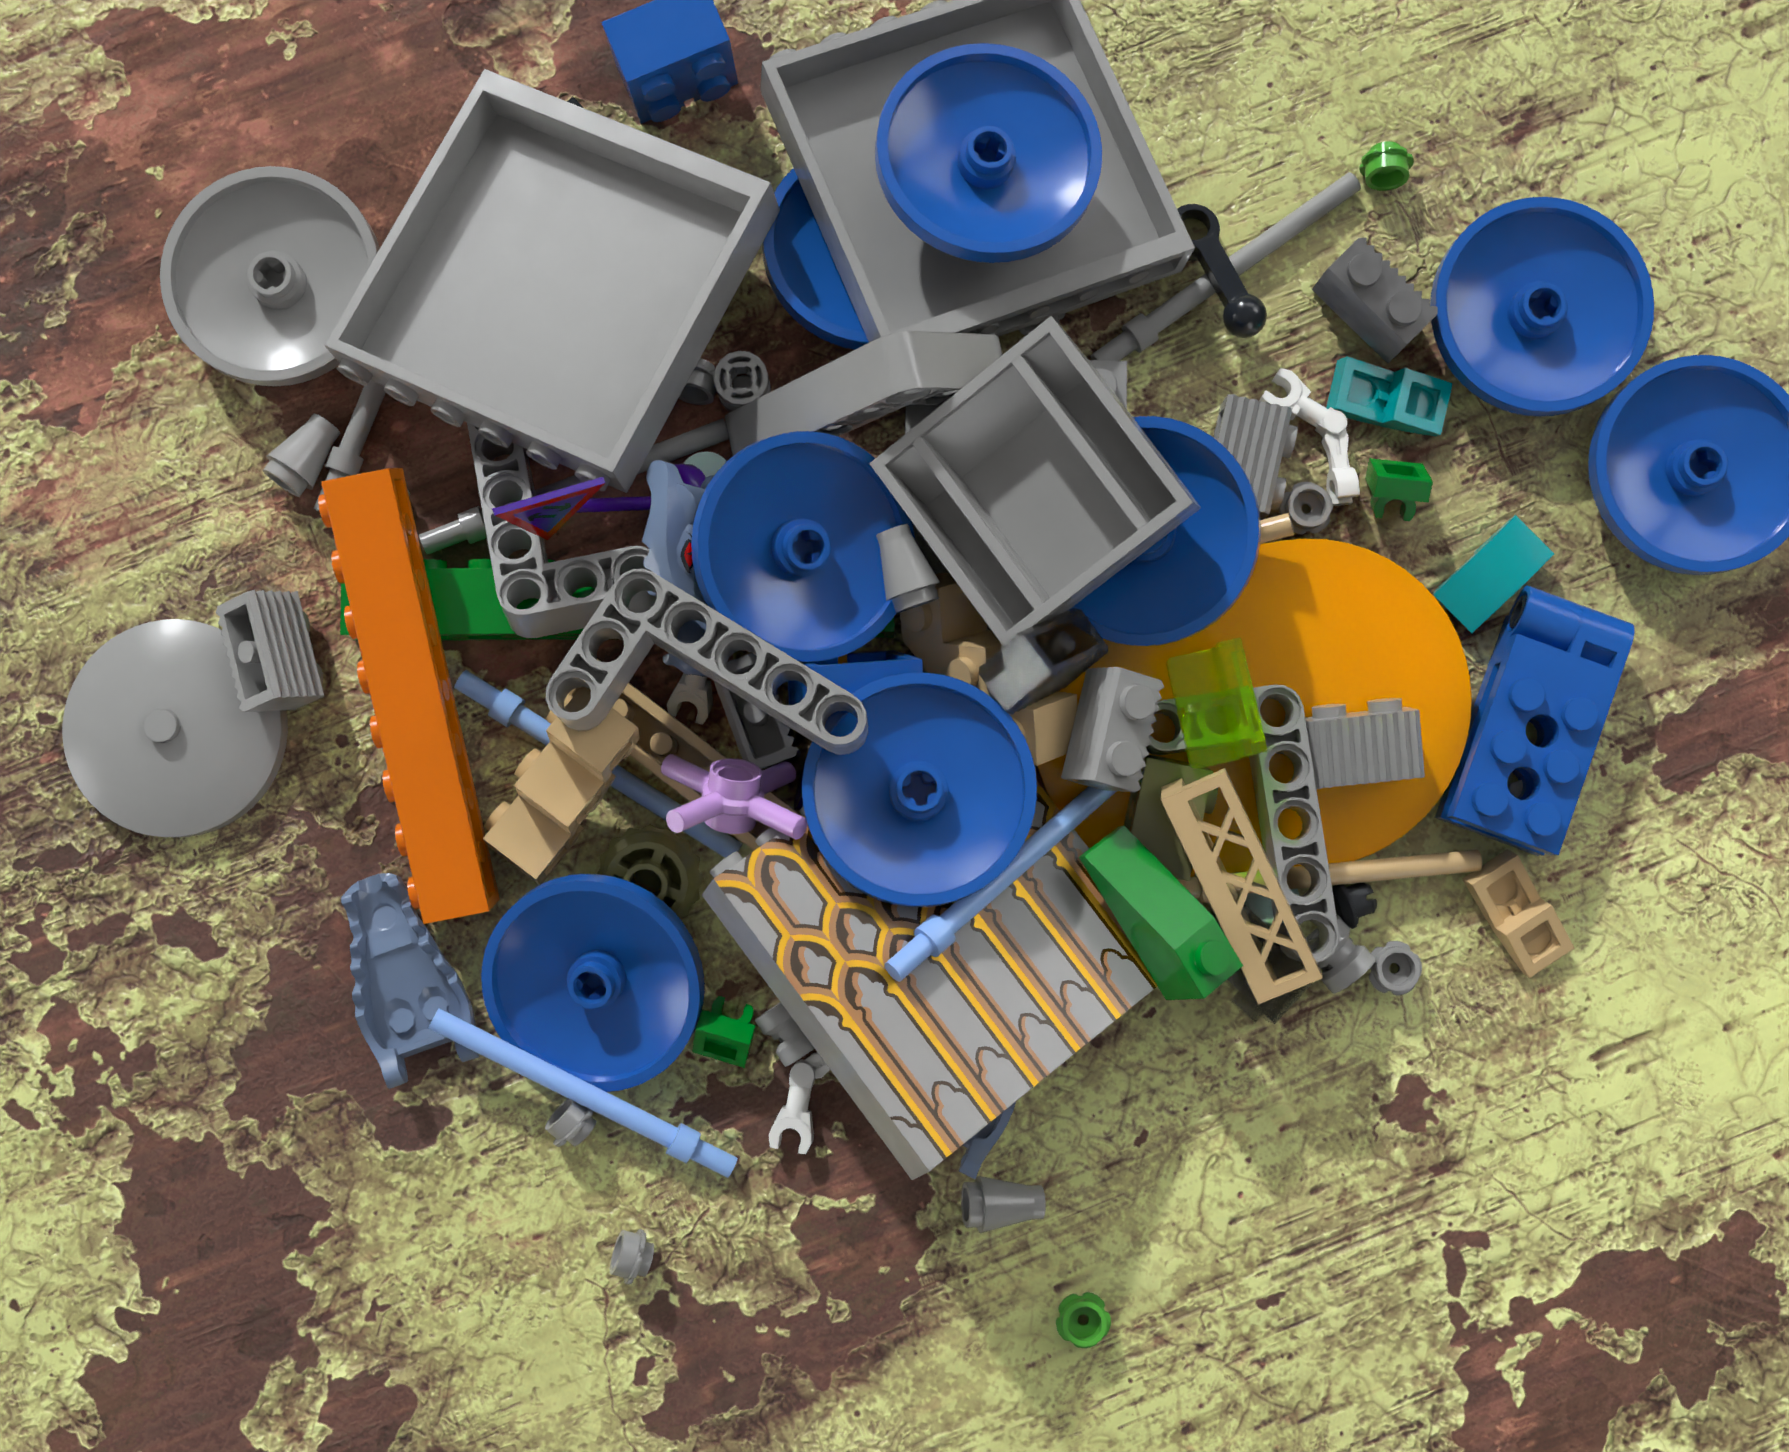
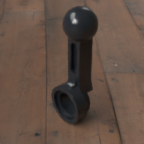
[1177,204,1267,338]

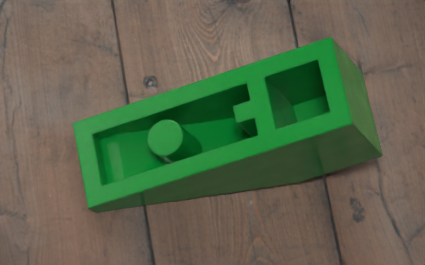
[1079,825,1243,1000]

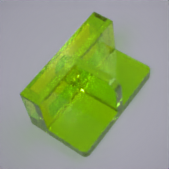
[1166,638,1268,769]

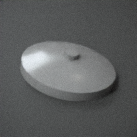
[160,166,380,386]
[62,619,288,838]

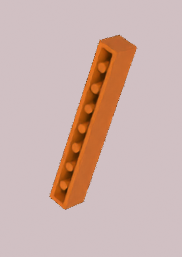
[318,468,500,924]

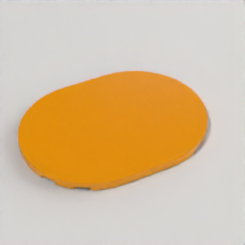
[1034,539,1472,877]

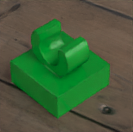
[1365,458,1433,521]
[692,996,756,1068]

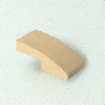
[1462,849,1575,978]

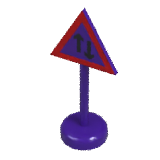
[492,464,706,541]

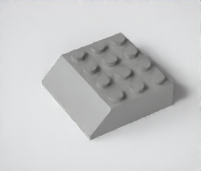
[869,316,1201,648]

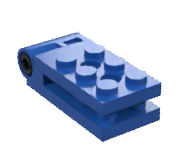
[1434,585,1635,856]

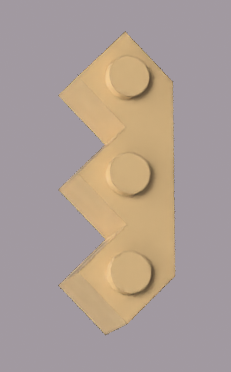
[900,573,1078,765]
[483,687,640,885]

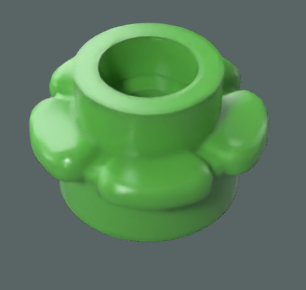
[1359,141,1414,191]
[1056,1292,1111,1348]

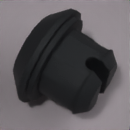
[1332,882,1377,929]

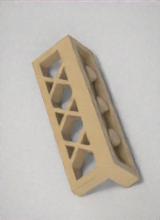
[1161,768,1323,1005]

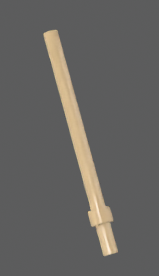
[1177,849,1482,904]

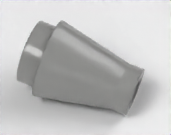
[263,413,341,497]
[876,524,940,613]
[961,1176,1046,1233]

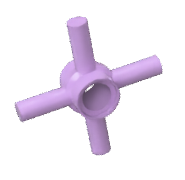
[661,754,807,840]

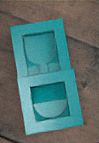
[1326,356,1453,437]
[1433,514,1554,633]

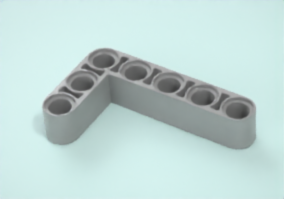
[724,331,1003,456]
[467,423,657,638]
[546,569,868,755]
[1146,685,1339,963]

